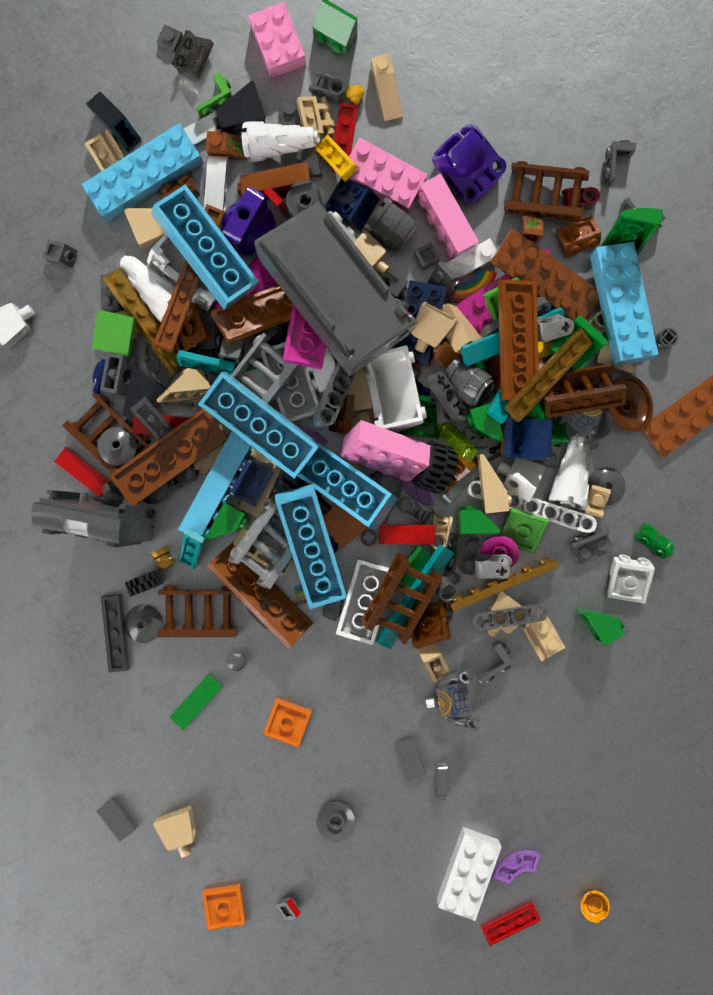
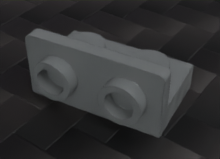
[569,527,614,565]

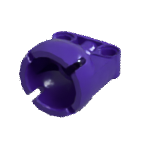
[432,124,507,202]
[222,186,276,256]

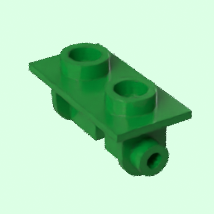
[633,523,675,559]

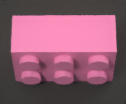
[248,2,306,79]

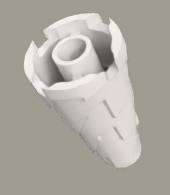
[242,121,320,163]
[119,255,175,323]
[548,433,590,510]

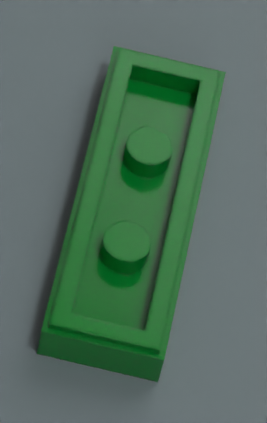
[169,674,223,730]

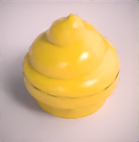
[346,84,365,105]

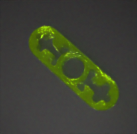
[435,423,478,461]

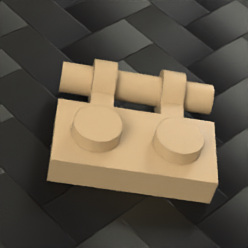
[296,96,335,136]

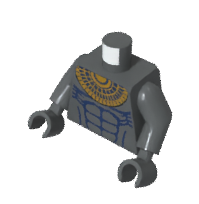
[550,388,603,450]
[425,669,480,731]

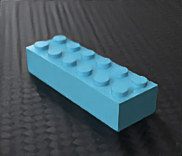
[82,123,204,223]
[151,185,259,310]
[590,242,659,367]
[198,372,320,479]
[178,431,254,539]
[298,438,398,531]
[275,484,347,609]

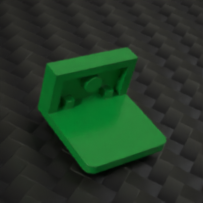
[549,315,608,370]

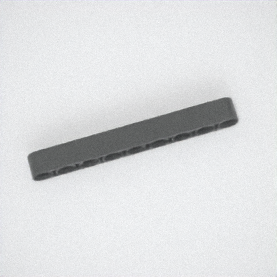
[312,275,394,430]

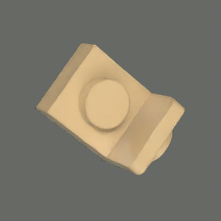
[584,485,611,518]

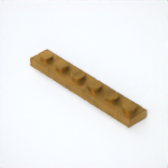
[103,268,184,376]
[504,328,593,422]
[447,558,559,612]

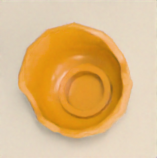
[580,890,610,923]

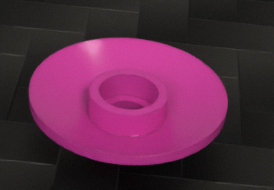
[481,535,519,568]

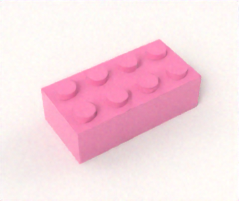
[348,138,427,214]
[417,173,479,259]
[341,420,430,482]

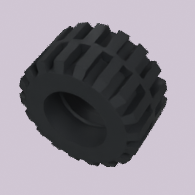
[412,440,458,494]

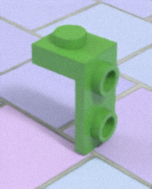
[196,72,232,118]

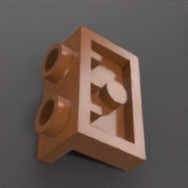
[556,216,601,257]

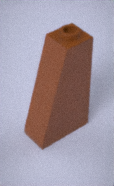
[237,162,310,200]

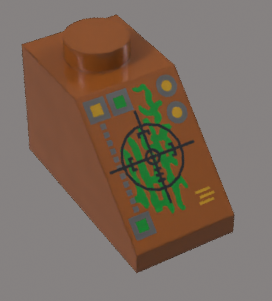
[206,131,247,160]
[519,214,544,245]

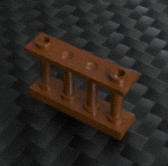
[504,161,590,222]
[545,364,626,418]
[62,392,151,474]
[361,553,443,645]
[158,586,238,637]

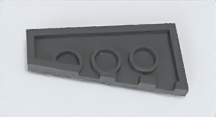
[280,100,323,177]

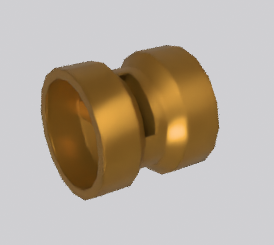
[150,546,176,571]

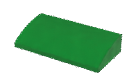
[601,208,663,256]

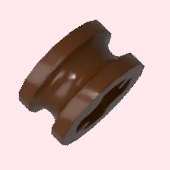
[360,529,377,546]

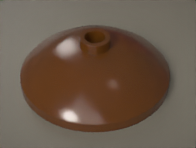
[608,375,653,432]

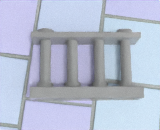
[231,333,302,406]
[228,497,293,589]

